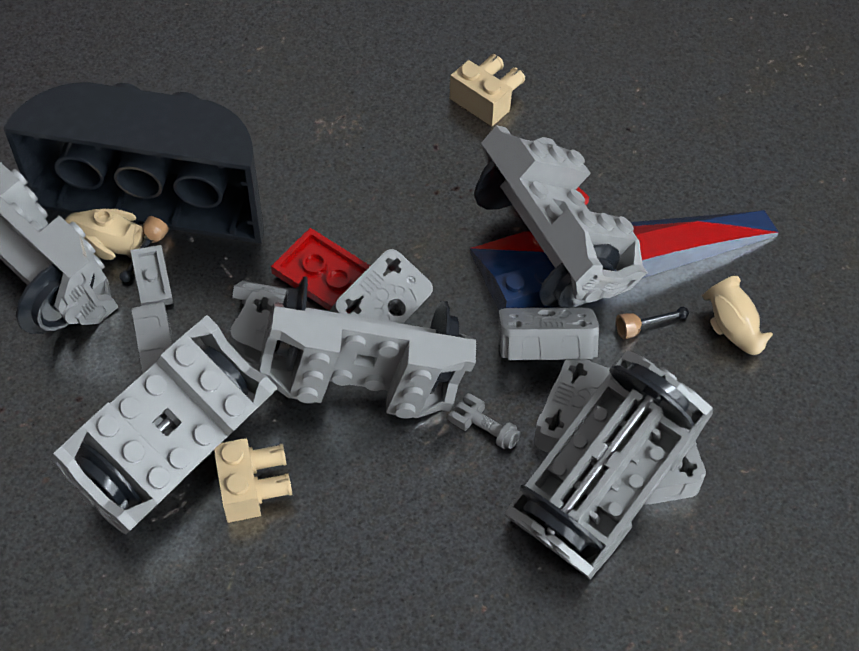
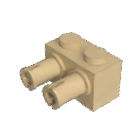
[450,54,525,126]
[214,438,292,523]

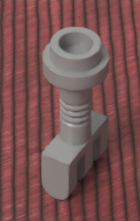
[447,393,520,449]

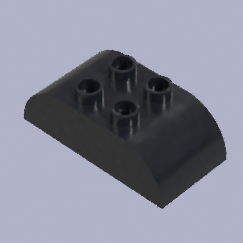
[4,82,264,244]

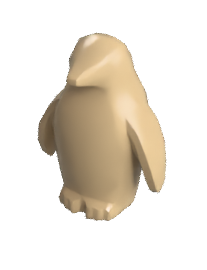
[65,209,143,260]
[702,276,773,355]

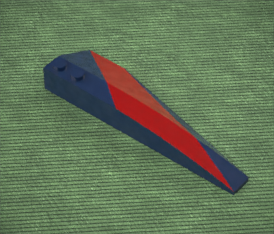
[470,210,779,310]

